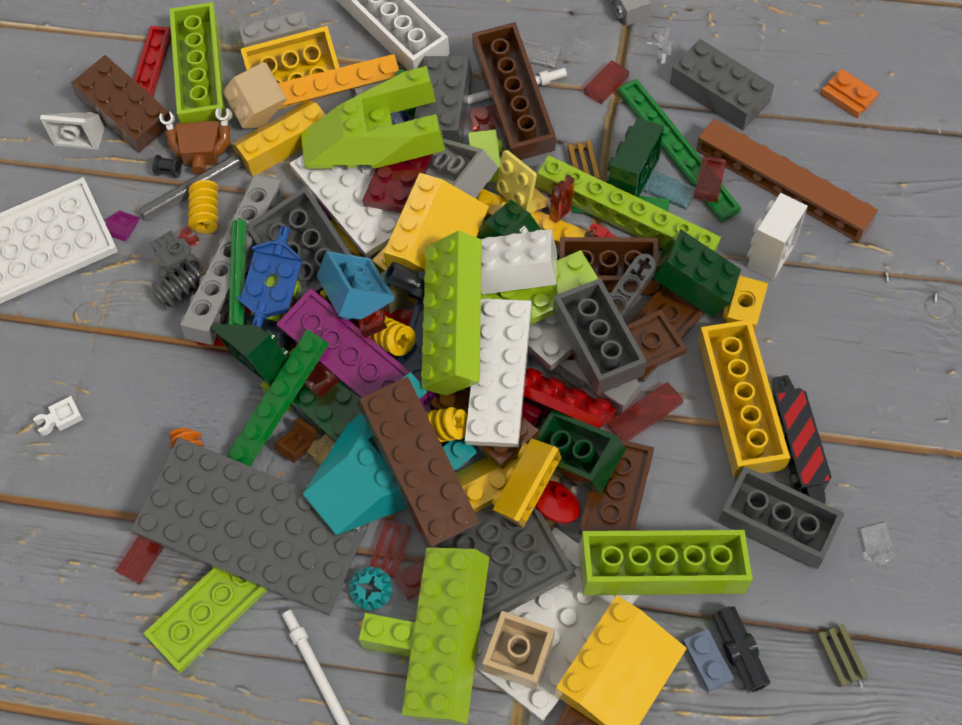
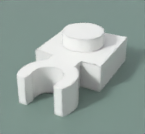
[33,396,83,436]

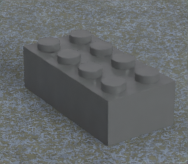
[670,39,774,130]
[414,56,472,143]
[553,278,647,395]
[718,466,845,570]

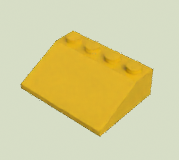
[241,26,346,110]
[384,173,489,272]
[555,595,687,725]

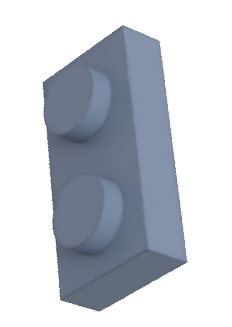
[682,629,734,693]

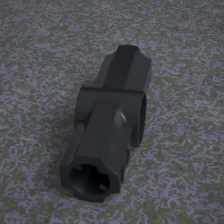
[384,262,425,301]
[712,606,771,693]

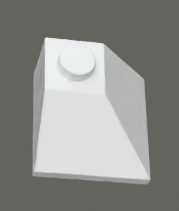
[40,112,105,150]

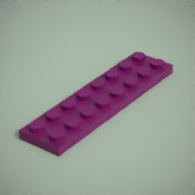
[276,288,444,445]

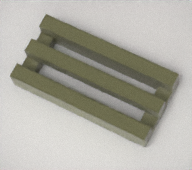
[816,624,868,687]

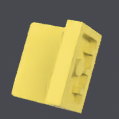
[496,150,548,213]

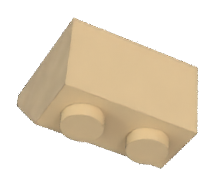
[222,63,287,128]

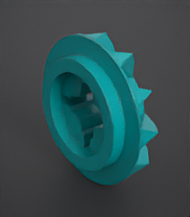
[349,567,392,610]

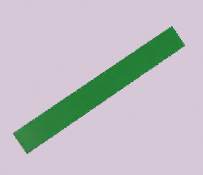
[617,79,742,223]

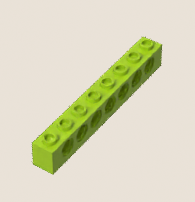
[536,155,721,252]

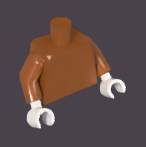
[159,108,232,174]

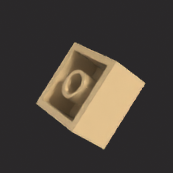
[482,611,555,690]

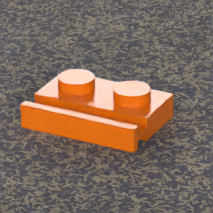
[820,69,879,119]

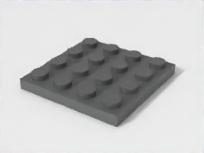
[437,504,576,627]

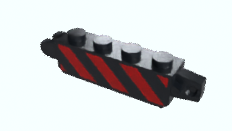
[772,375,832,504]

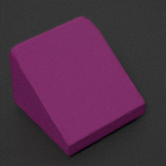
[106,210,139,241]

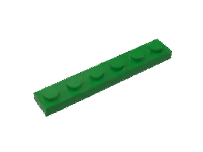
[226,329,330,467]

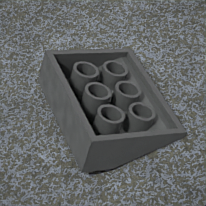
[247,186,354,303]

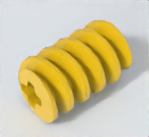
[188,180,219,234]
[362,313,416,356]
[426,407,468,442]

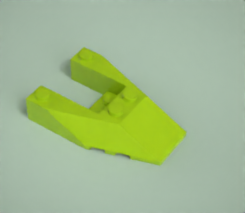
[301,66,446,169]

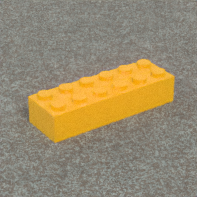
[698,319,790,478]

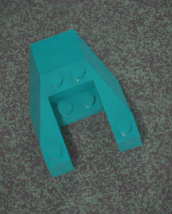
[302,372,477,536]

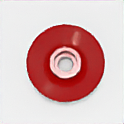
[535,480,581,524]

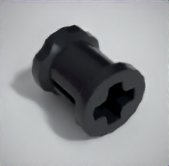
[152,155,182,178]

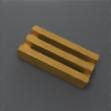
[568,140,600,179]

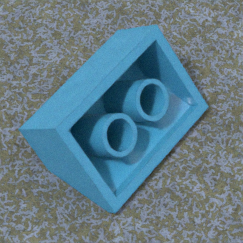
[317,251,394,319]

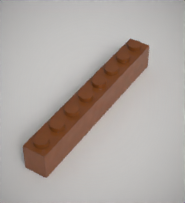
[696,119,878,243]

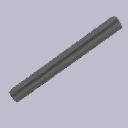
[139,154,243,221]

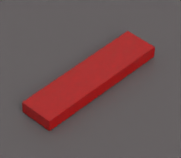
[133,26,171,97]

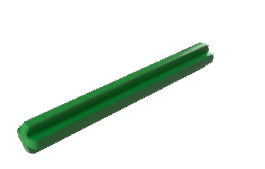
[228,218,247,325]

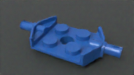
[237,226,303,328]

